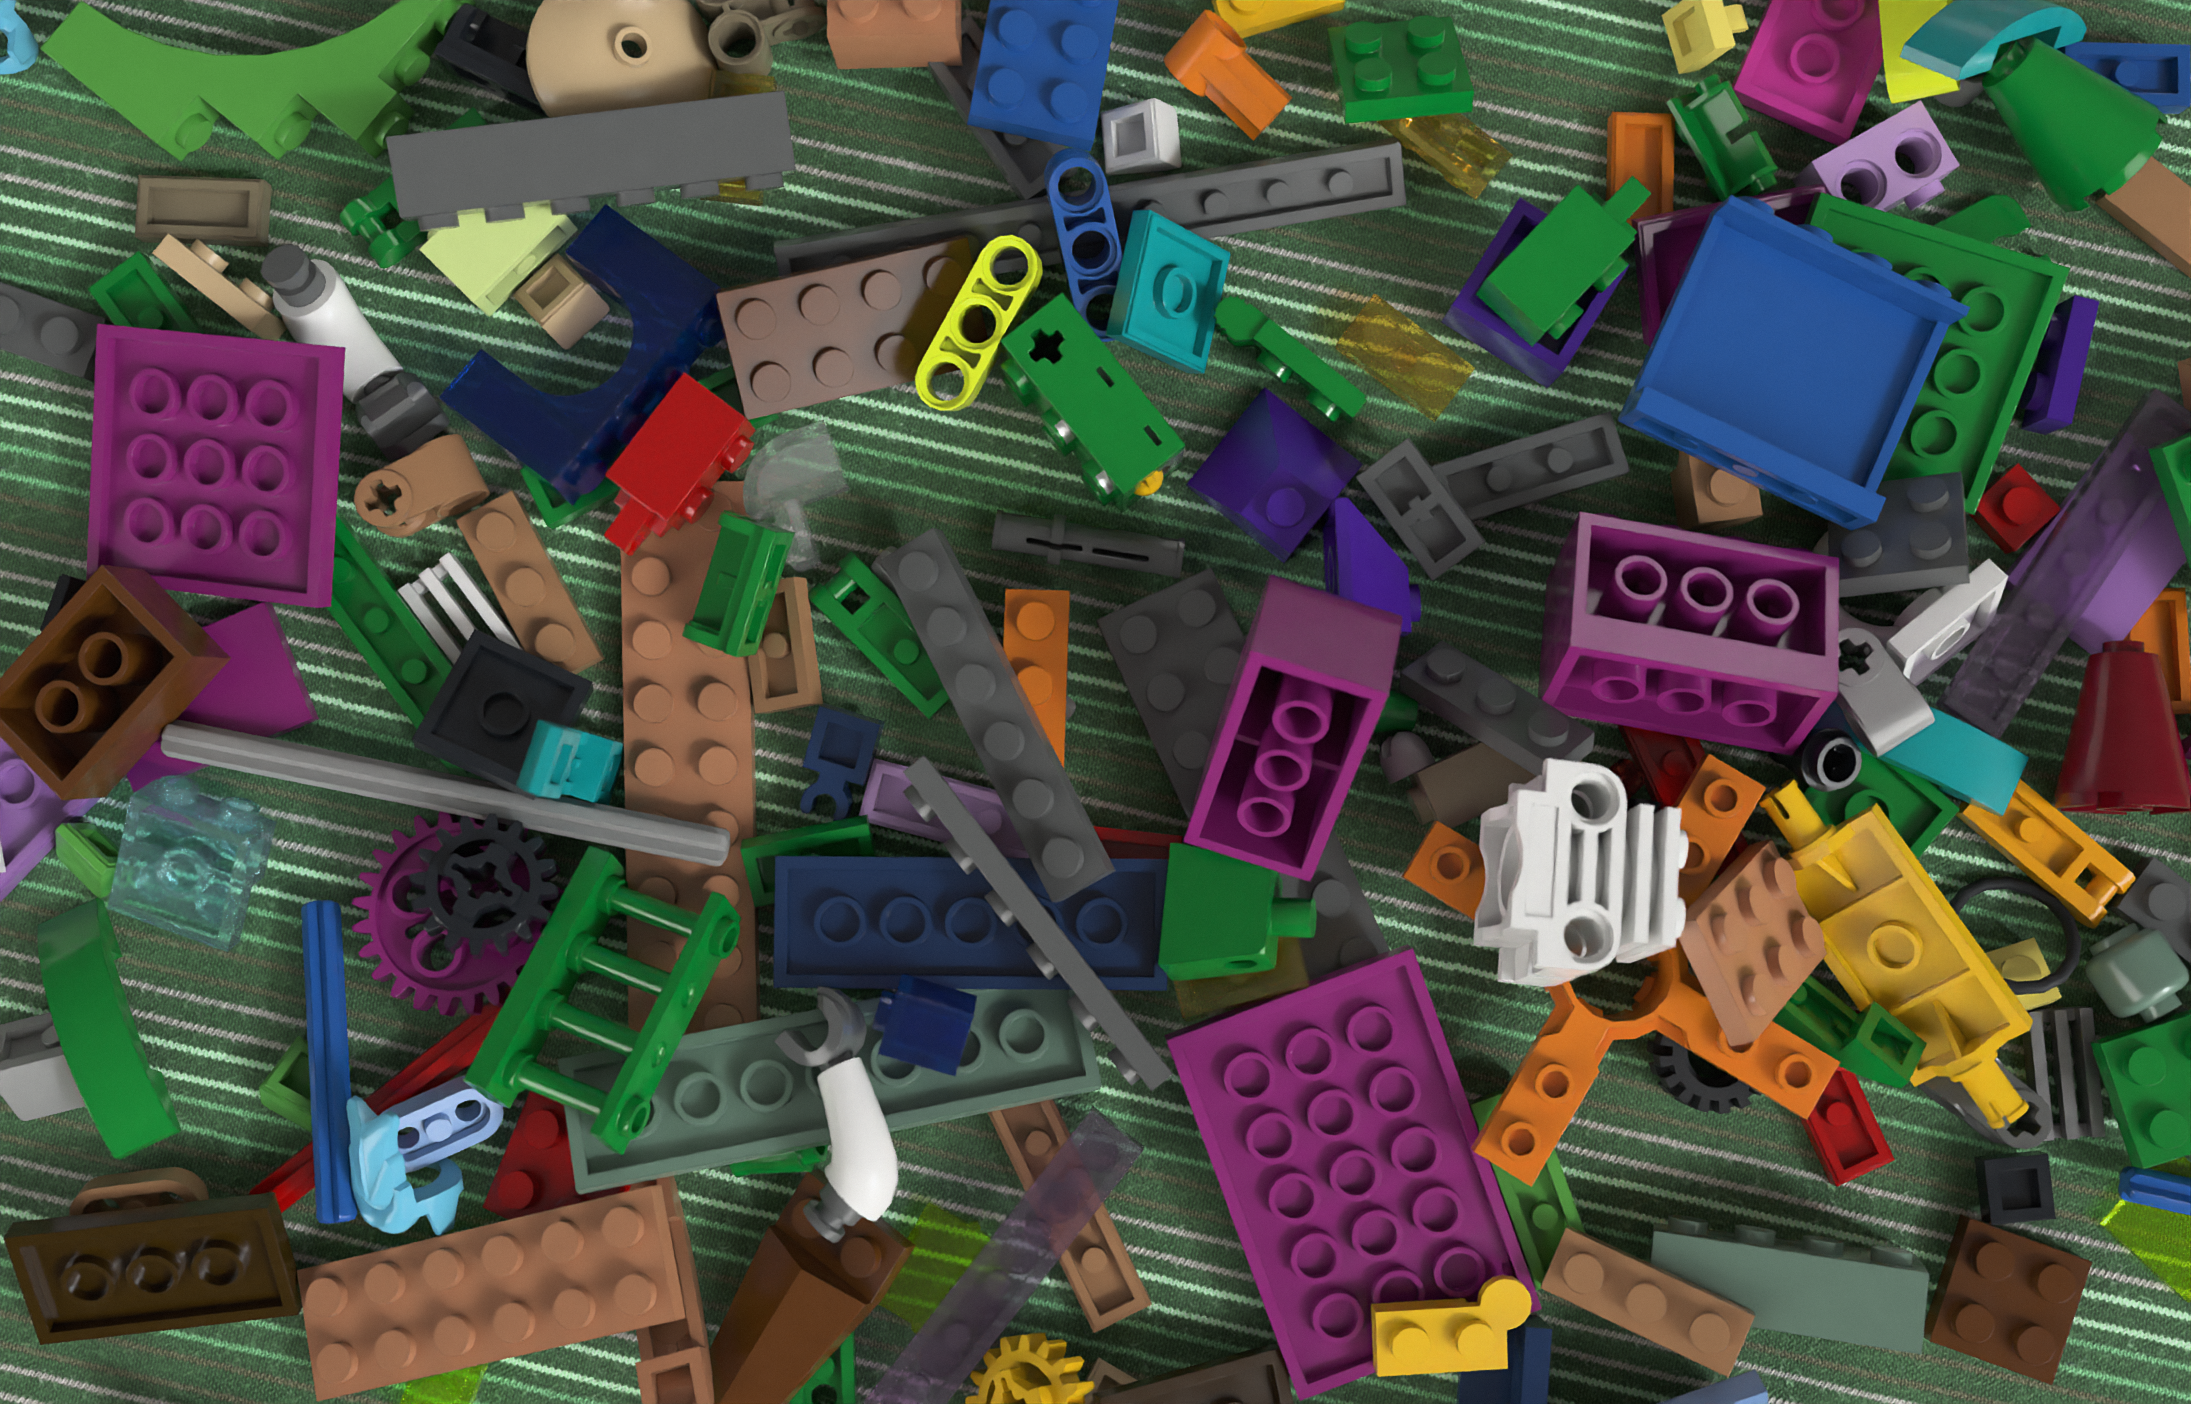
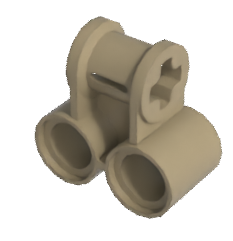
[695,0,827,86]

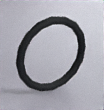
[1949,876,2081,995]

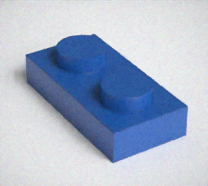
[2057,42,2191,114]

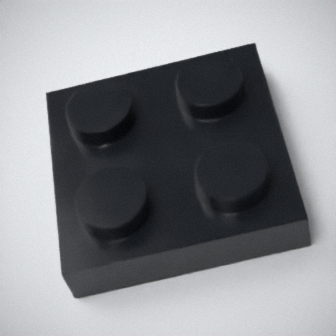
[412,629,594,801]

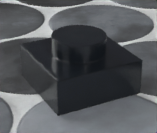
[1974,1151,2056,1225]

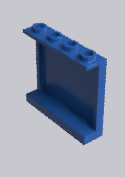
[1617,195,1970,531]

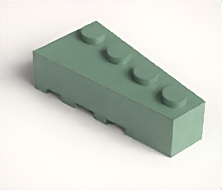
[1650,1215,1929,1355]

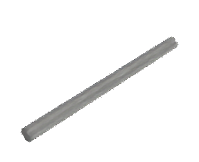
[161,720,730,867]

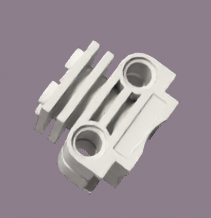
[1473,758,1688,987]

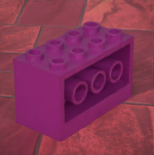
[1538,511,1839,756]

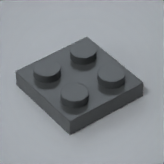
[1828,471,1970,598]

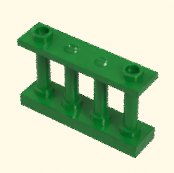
[463,845,742,1155]

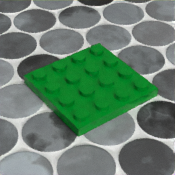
[1804,192,2070,515]

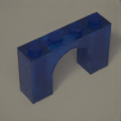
[439,204,724,506]

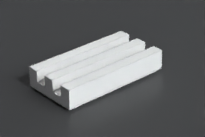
[398,552,524,665]

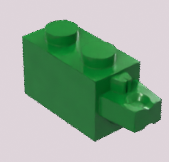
[1476,175,1652,347]

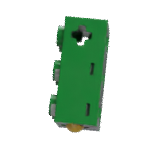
[999,292,1185,513]

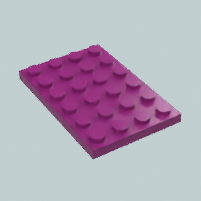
[1164,944,1542,1401]

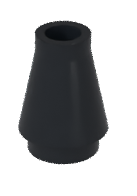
[1769,728,1862,792]

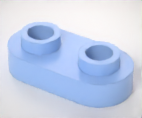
[380,1076,503,1173]

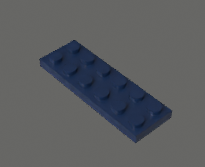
[773,856,1168,990]

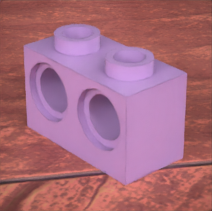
[1792,100,1960,212]

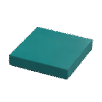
[1106,210,1231,374]

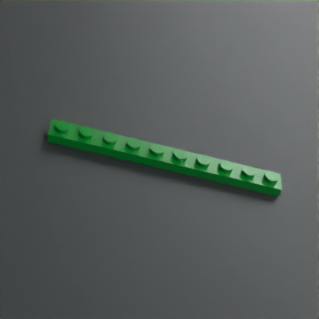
[87,251,487,781]

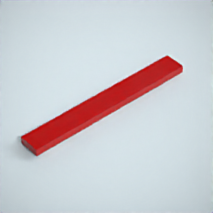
[1617,724,1895,1187]

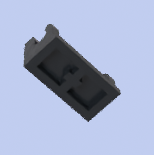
[434,3,549,118]

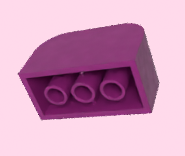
[1183,574,1402,882]

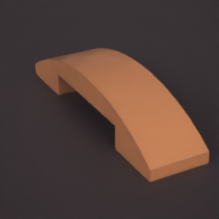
[630,1176,714,1404]

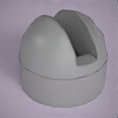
[1379,731,1435,784]

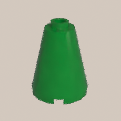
[1982,36,2167,212]

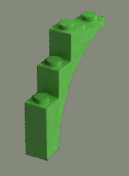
[40,0,476,162]

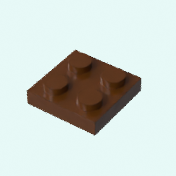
[1923,1214,2092,1385]

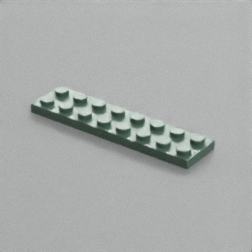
[558,989,1102,1194]

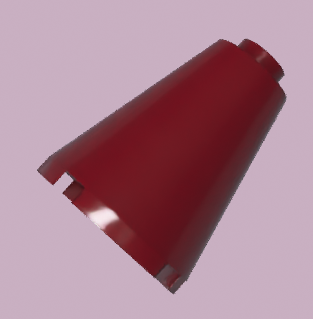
[2054,640,2191,815]

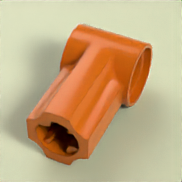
[1163,9,1292,140]

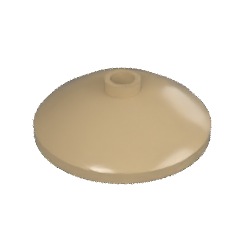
[526,0,718,118]

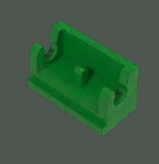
[682,510,795,657]

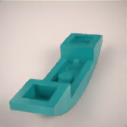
[1900,0,2087,81]
[1812,670,2029,817]
[517,719,624,805]

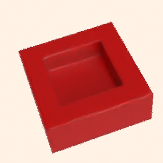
[1968,463,2061,554]

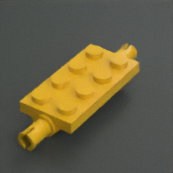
[1758,778,2033,1129]

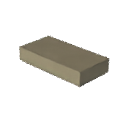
[135,175,272,247]

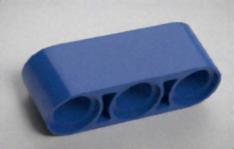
[1044,148,1123,342]

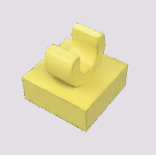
[1662,0,1749,74]

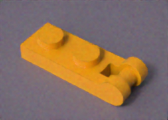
[1956,779,2136,929]

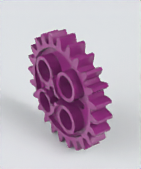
[352,811,565,1017]

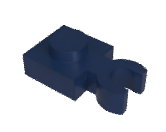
[800,703,885,821]

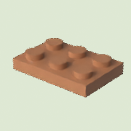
[1678,838,1827,1047]

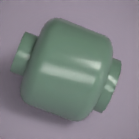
[2084,923,2189,1023]

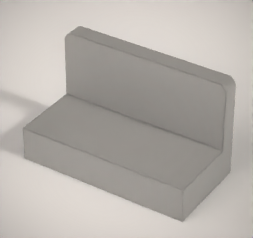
[0,1006,133,1121]

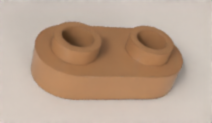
[69,1167,209,1216]

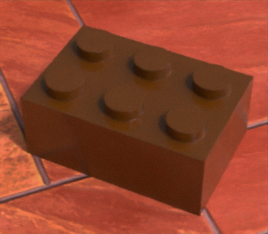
[0,565,231,800]

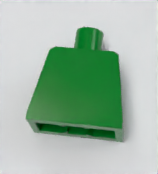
[1158,843,1317,981]

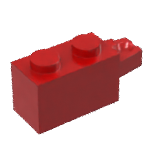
[603,372,756,556]

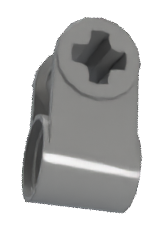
[1834,628,1935,758]

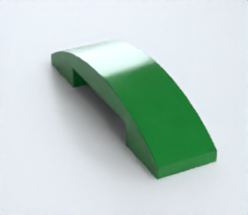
[1708,875,1927,1089]
[37,898,181,1159]

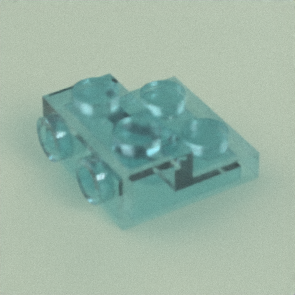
[107,775,277,952]

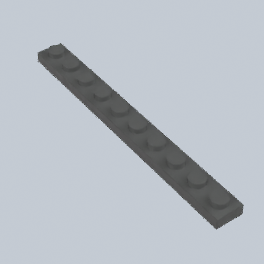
[774,137,1406,276]

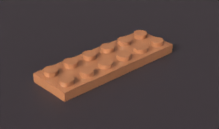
[297,1185,686,1401]

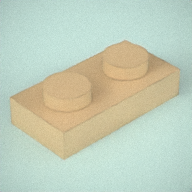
[152,233,287,341]

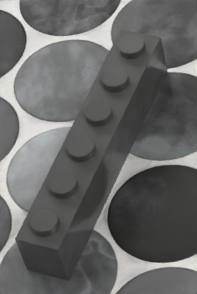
[386,90,796,232]

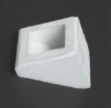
[1100,98,1181,175]

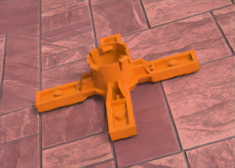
[1401,754,1840,1187]

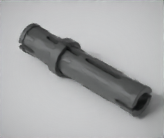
[991,509,1185,579]

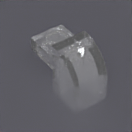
[743,420,850,573]

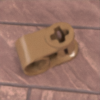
[354,434,490,538]

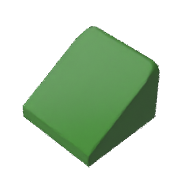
[55,823,135,898]
[259,1036,354,1133]

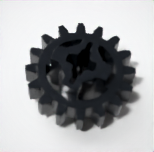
[409,813,559,960]

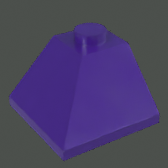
[1186,387,1363,563]
[1321,497,1421,638]

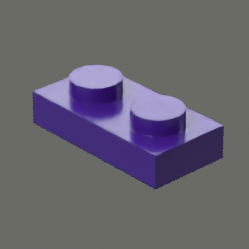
[2020,295,2100,435]

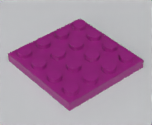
[86,324,346,608]

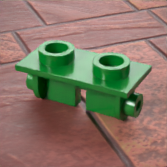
[1666,73,1779,202]

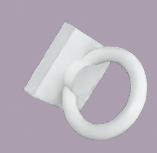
[1812,531,2008,687]

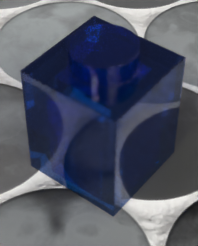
[871,974,977,1076]

